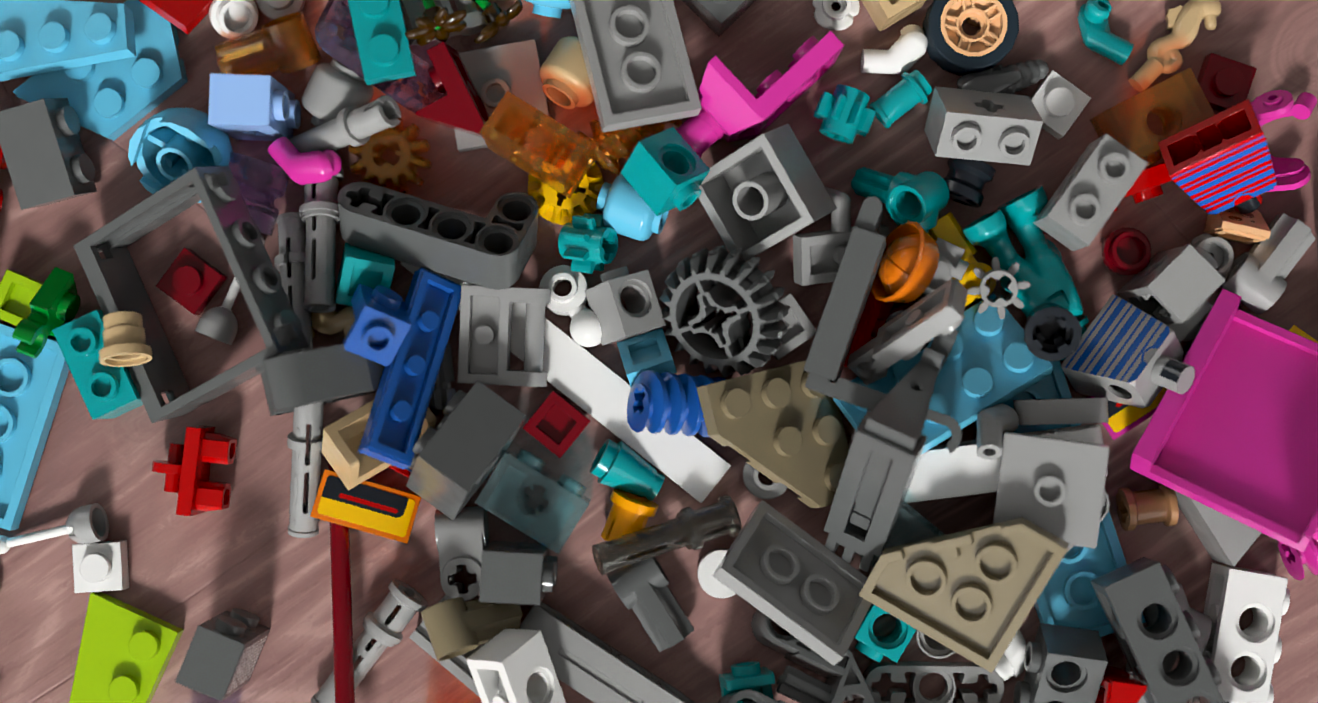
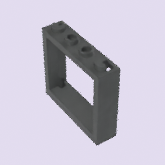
[73,166,309,423]

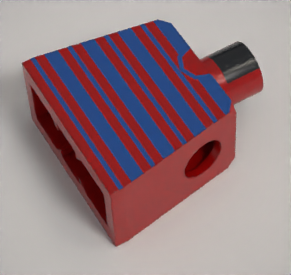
[1158,99,1277,215]

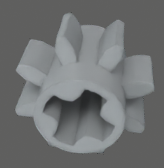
[967,257,1030,319]

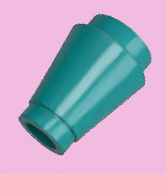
[590,439,665,501]

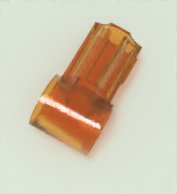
[215,11,322,75]

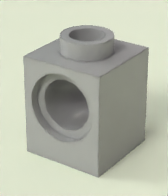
[585,266,666,346]

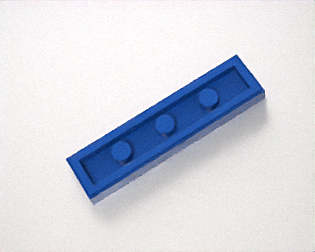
[358,267,461,470]

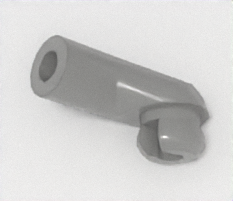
[977,404,1019,460]

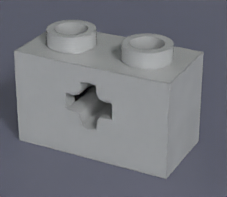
[924,86,1043,166]
[1033,134,1148,251]
[1117,244,1226,325]

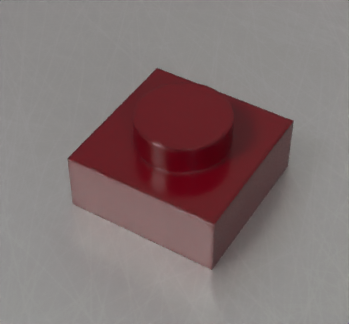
[1190,53,1257,112]
[156,247,228,315]
[523,390,591,458]

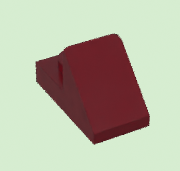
[415,41,499,140]

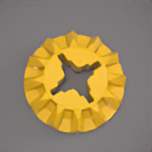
[528,148,604,225]

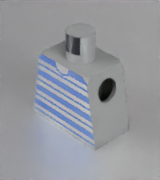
[1061,294,1195,409]

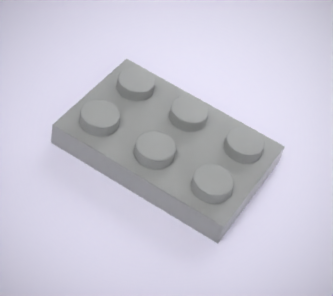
[569,0,702,133]
[712,500,872,666]

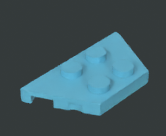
[13,0,188,141]

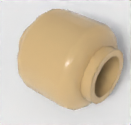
[539,36,594,109]

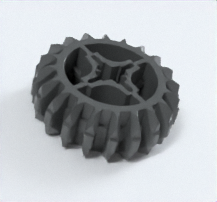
[659,245,790,378]

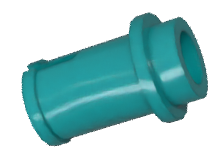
[869,69,933,129]

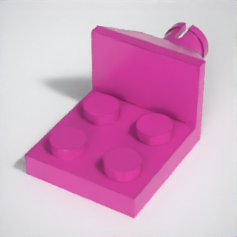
[675,31,844,158]

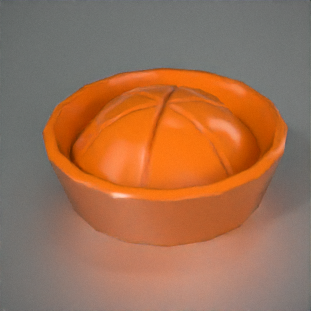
[871,221,939,303]

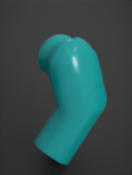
[1077,0,1134,66]

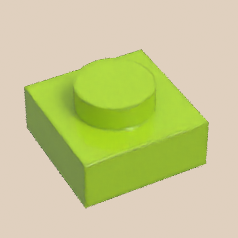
[0,269,43,326]

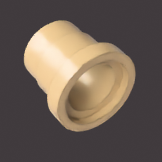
[99,311,152,367]

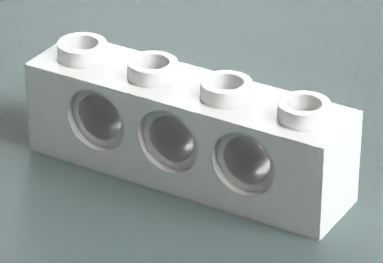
[1188,563,1290,703]
[466,628,566,703]

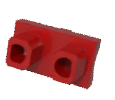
[152,425,237,516]

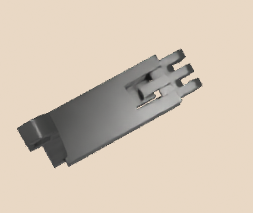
[803,196,962,453]
[824,330,959,572]

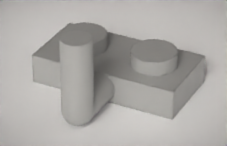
[793,186,889,286]

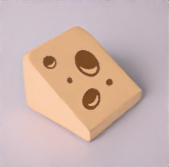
[1204,207,1271,244]

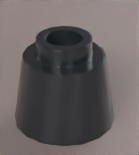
[1024,303,1082,361]

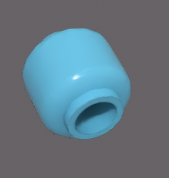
[596,173,669,241]

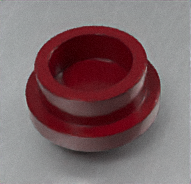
[1102,227,1152,276]

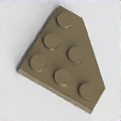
[696,360,849,508]
[858,517,1069,673]

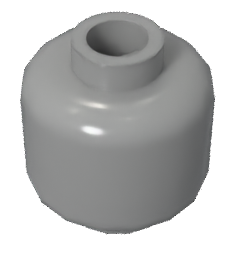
[301,57,374,126]

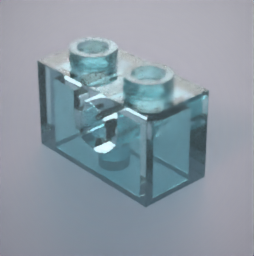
[475,448,591,554]

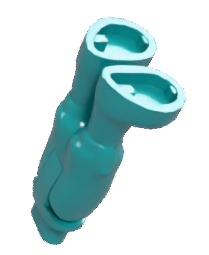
[961,186,1090,361]

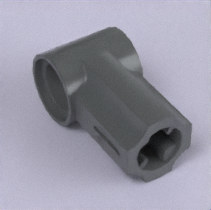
[606,547,694,652]

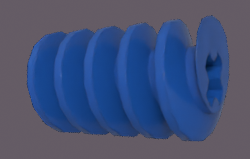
[627,370,727,438]

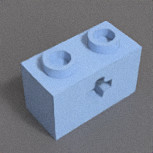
[208,73,301,141]

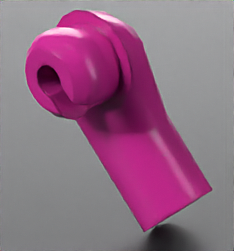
[268,137,342,185]

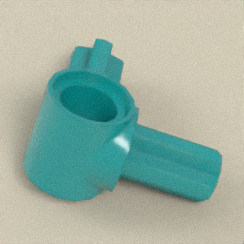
[851,167,950,233]

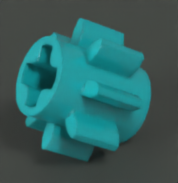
[813,84,876,144]
[558,213,618,274]

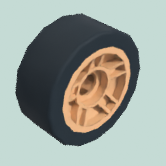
[922,0,1019,76]

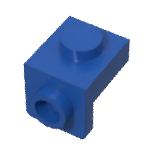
[343,283,412,366]

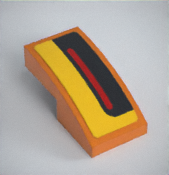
[310,469,421,544]

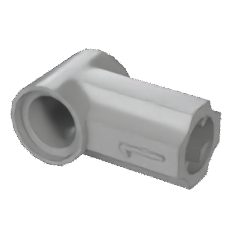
[1220,213,1316,315]

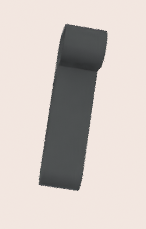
[337,182,539,290]

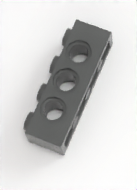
[1090,557,1229,703]

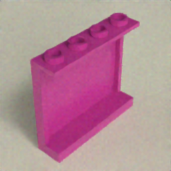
[1130,289,1318,552]

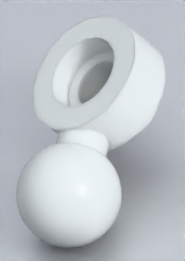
[539,265,602,347]

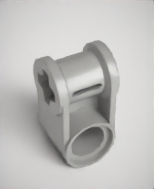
[435,505,489,601]

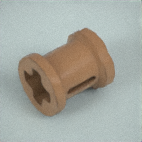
[1116,484,1179,531]

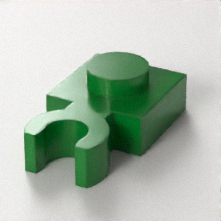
[12,267,80,358]

